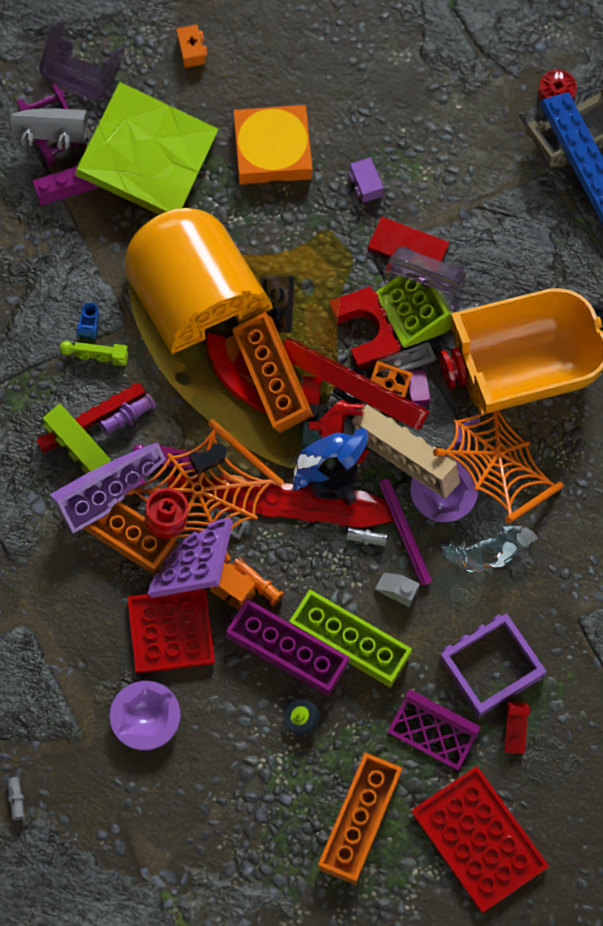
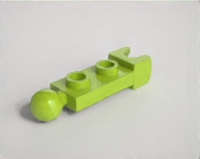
[59,341,129,366]

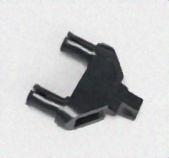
[308,457,359,506]

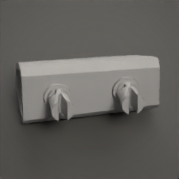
[10,109,88,149]

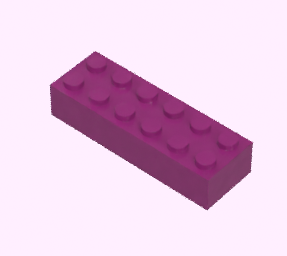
[226,599,349,697]

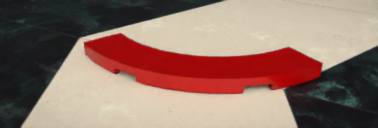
[205,333,267,414]

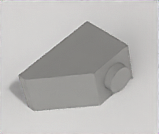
[375,573,420,607]

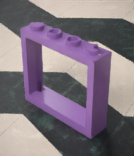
[439,613,547,718]

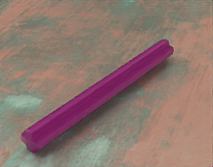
[379,479,432,586]

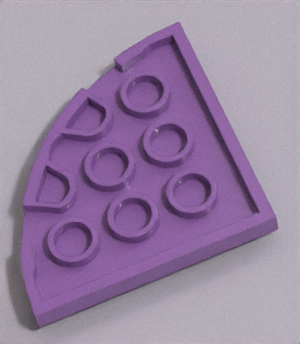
[148,518,233,598]

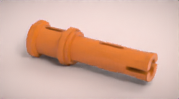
[233,558,284,606]

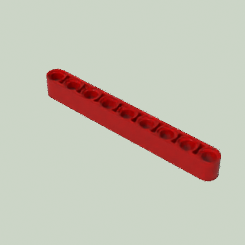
[283,338,429,430]

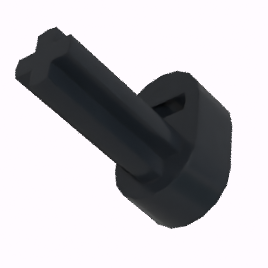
[331,387,370,423]

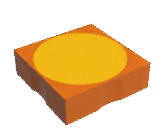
[234,105,312,184]

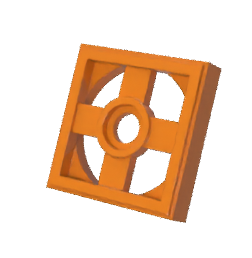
[371,361,413,398]

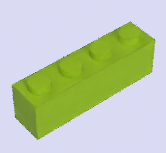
[42,403,111,474]

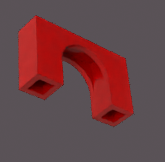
[329,286,401,370]

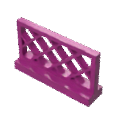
[387,689,481,771]

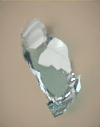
[442,526,538,572]

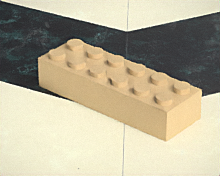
[352,405,460,499]

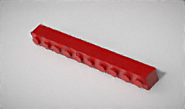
[36,382,146,454]

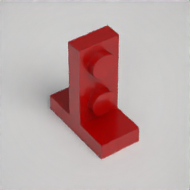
[504,701,530,754]

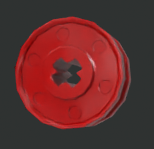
[538,70,577,102]
[439,347,467,389]

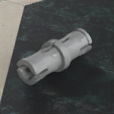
[347,528,387,547]
[6,777,25,820]

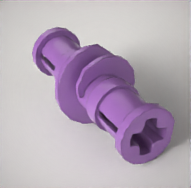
[99,393,156,436]

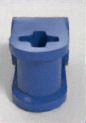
[76,302,100,340]

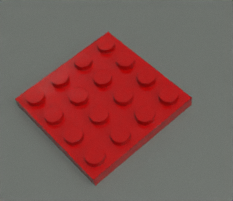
[127,588,215,674]

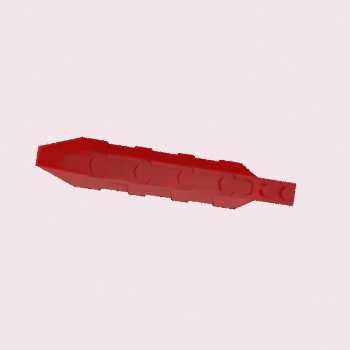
[167,474,394,528]

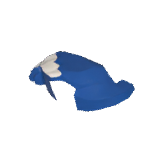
[293,427,368,490]

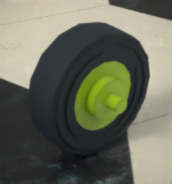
[284,699,320,736]

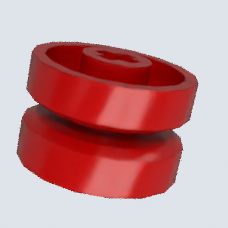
[144,488,189,539]

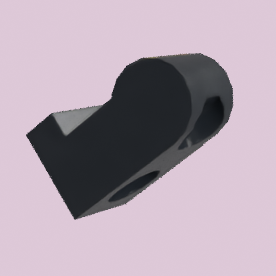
[189,443,227,475]

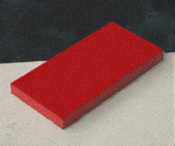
[367,216,450,275]

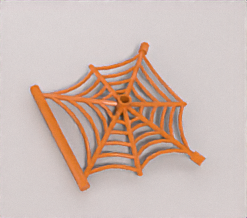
[433,411,564,524]
[126,419,284,563]

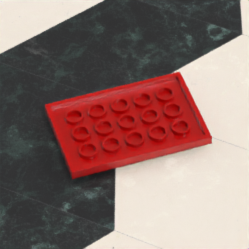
[411,766,549,914]

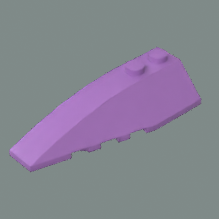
[50,443,166,534]

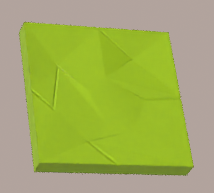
[75,82,218,215]

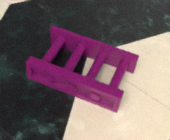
[16,84,89,167]

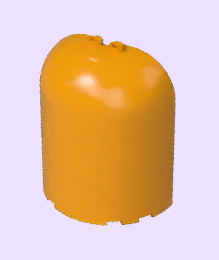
[124,208,273,354]
[451,288,603,414]

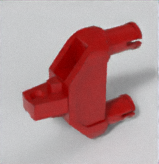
[309,400,365,438]

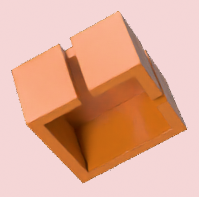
[210,562,256,611]

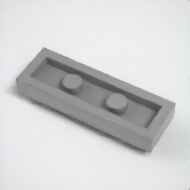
[378,342,436,378]

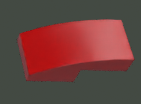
[302,376,323,404]

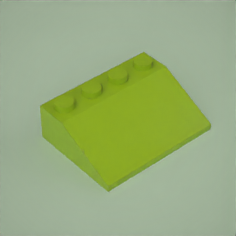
[376,261,453,348]

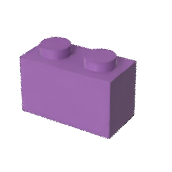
[348,157,384,203]

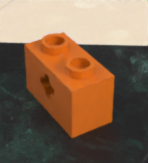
[176,25,208,68]

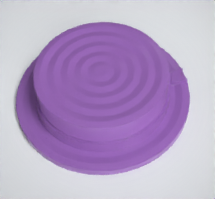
[410,460,478,522]
[110,681,180,750]

